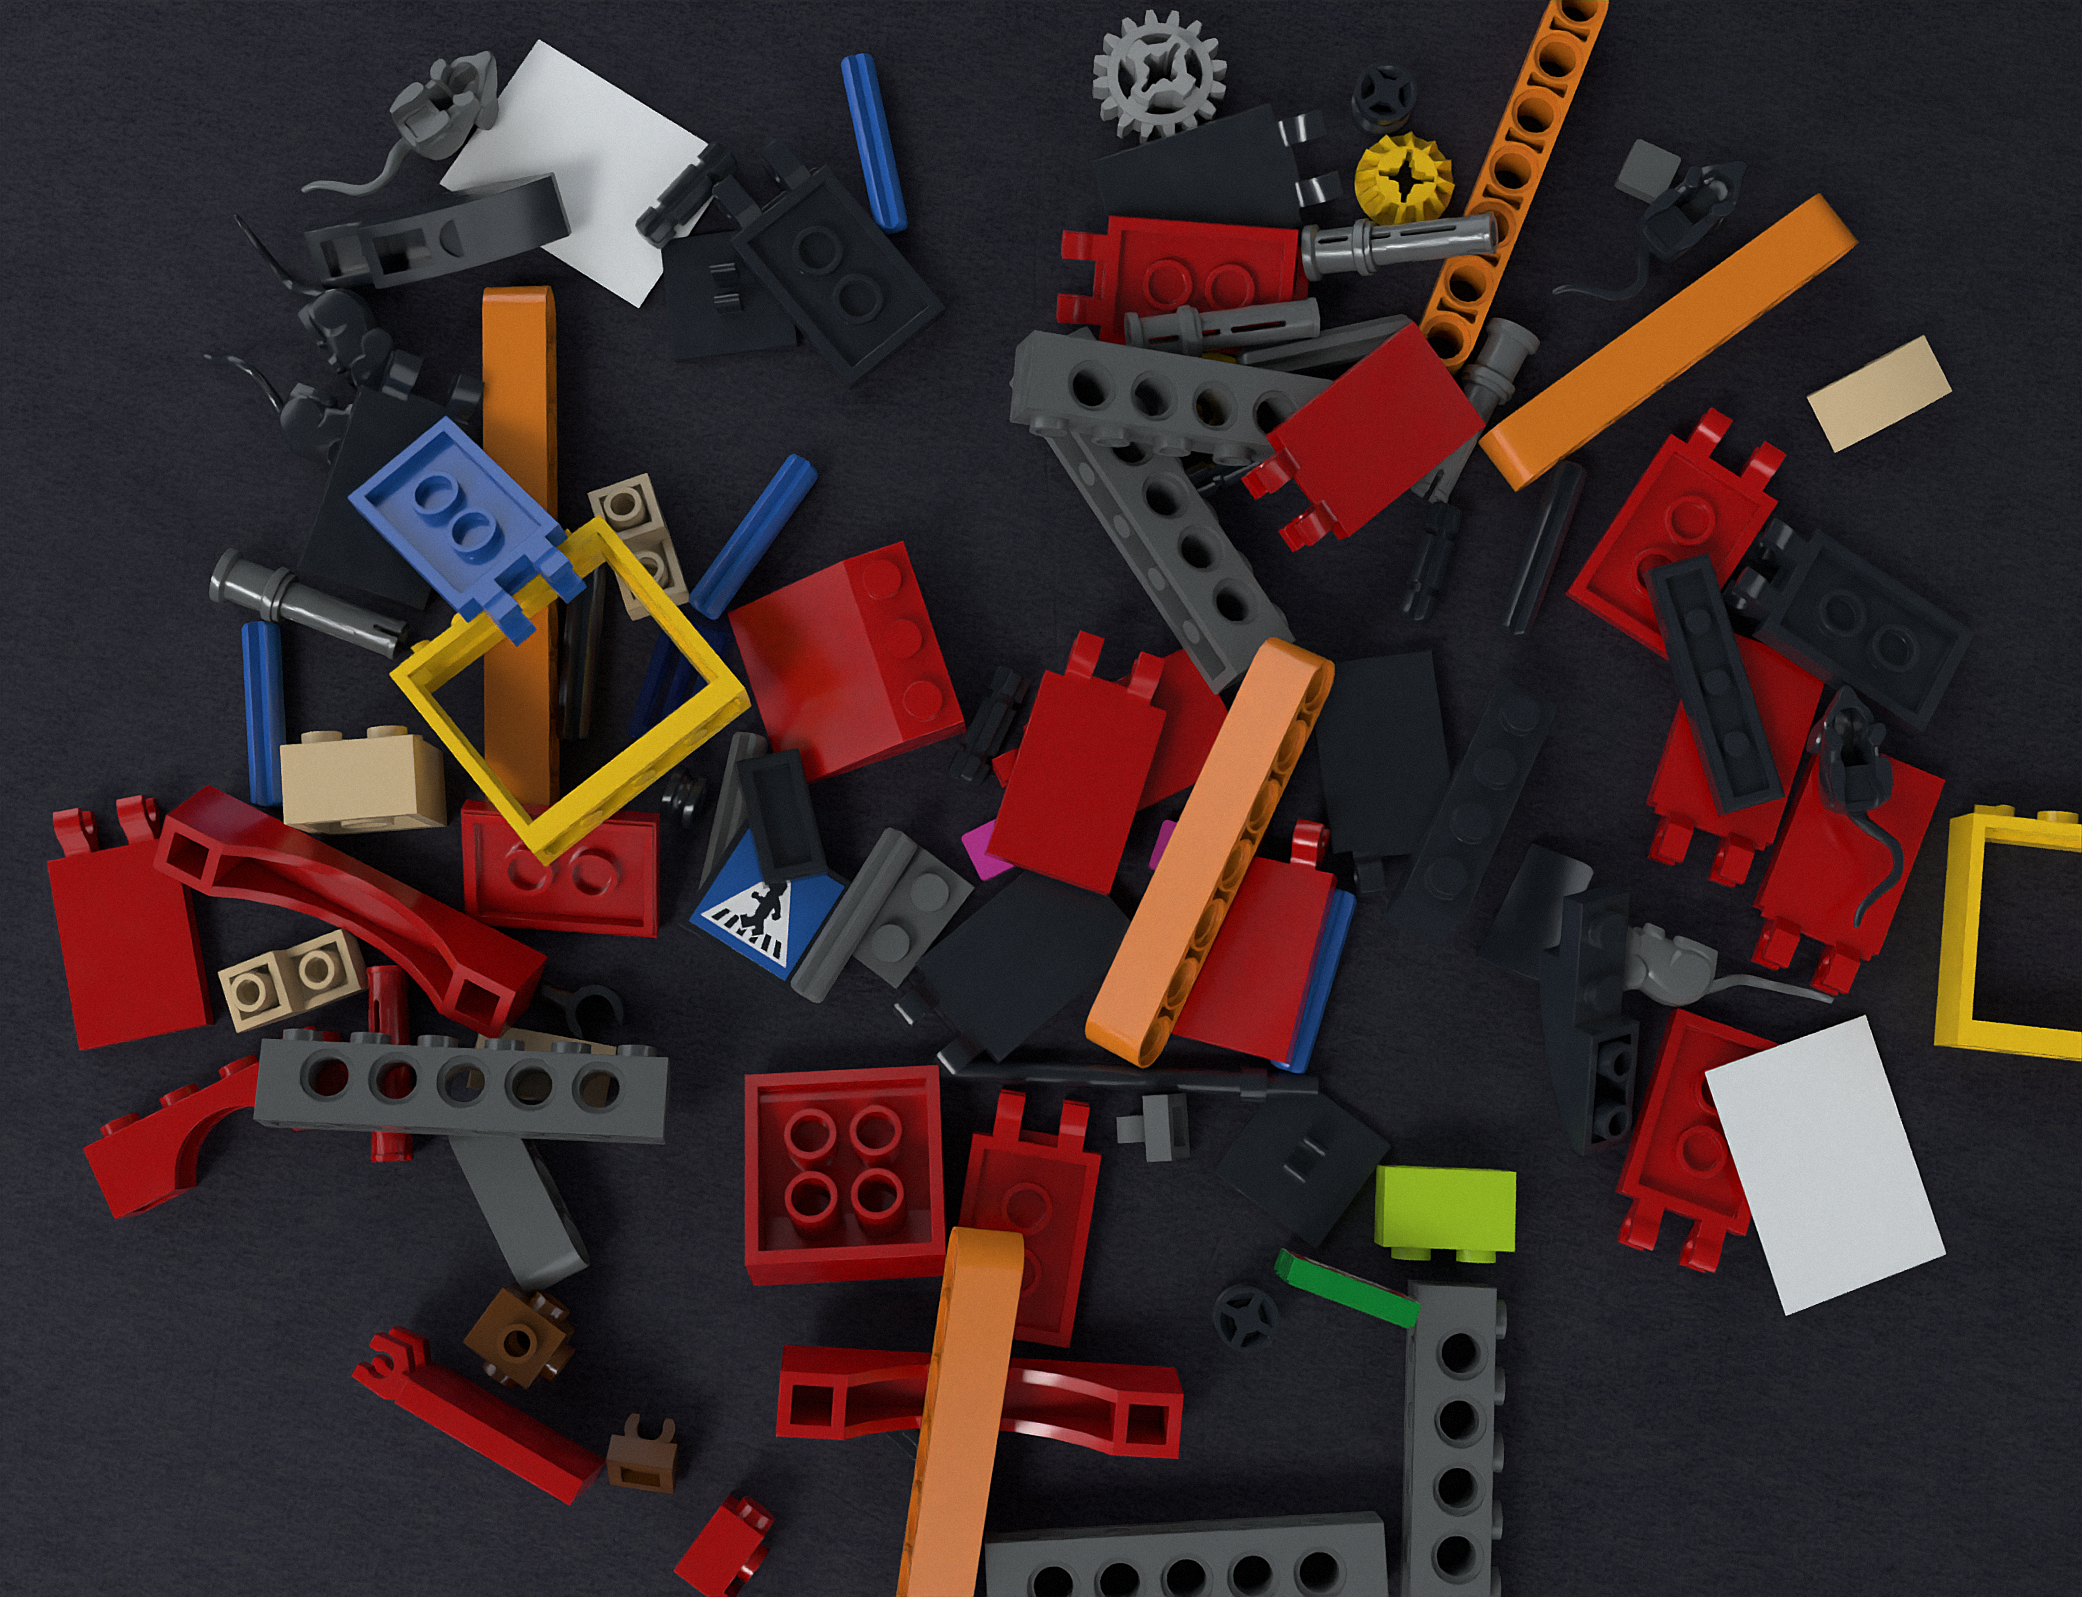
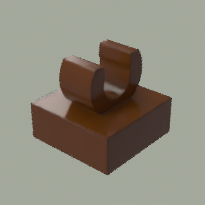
[606,1413,680,1494]

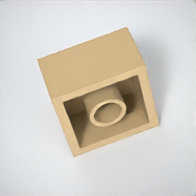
[280,726,447,837]

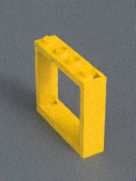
[389,514,752,867]
[1934,805,2082,1062]

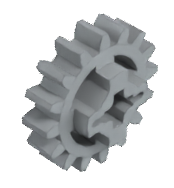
[1092,9,1227,144]

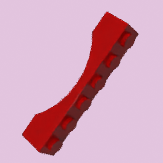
[152,785,548,1039]
[776,1344,1184,1459]

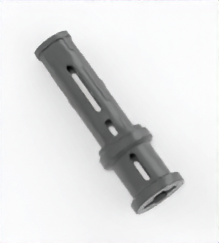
[1301,212,1498,282]
[1124,297,1320,358]
[1410,318,1540,503]
[209,548,410,661]

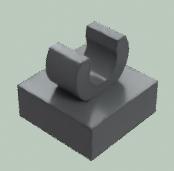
[1116,1093,1190,1162]

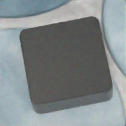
[1615,139,1681,204]

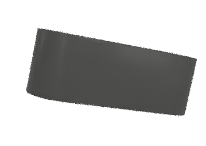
[448,1135,590,1296]

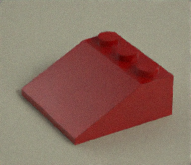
[727,541,966,785]
[745,1065,948,1286]

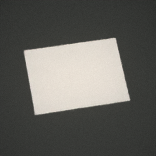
[439,40,720,308]
[1705,1015,1946,1316]

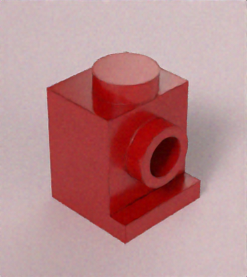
[673,1494,775,1597]

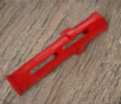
[366,965,414,1163]

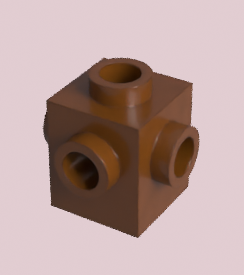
[463,1282,578,1390]

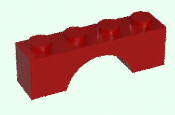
[83,1025,349,1219]

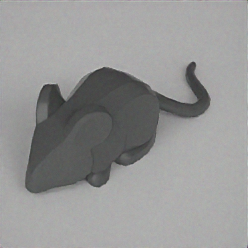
[301,51,499,196]
[1623,923,1834,1007]

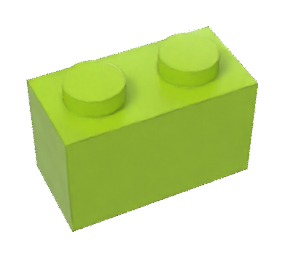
[1374,1165,1516,1263]

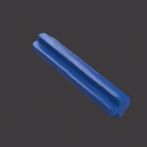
[841,53,908,235]
[688,454,819,620]
[241,621,286,809]
[1270,888,1357,1074]

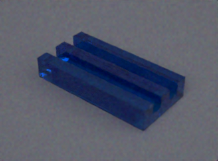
[626,623,729,756]

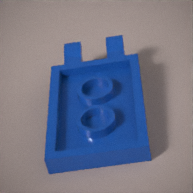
[347,415,587,647]

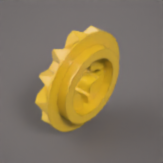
[1354,131,1455,226]

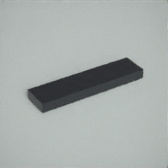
[1642,553,1786,816]

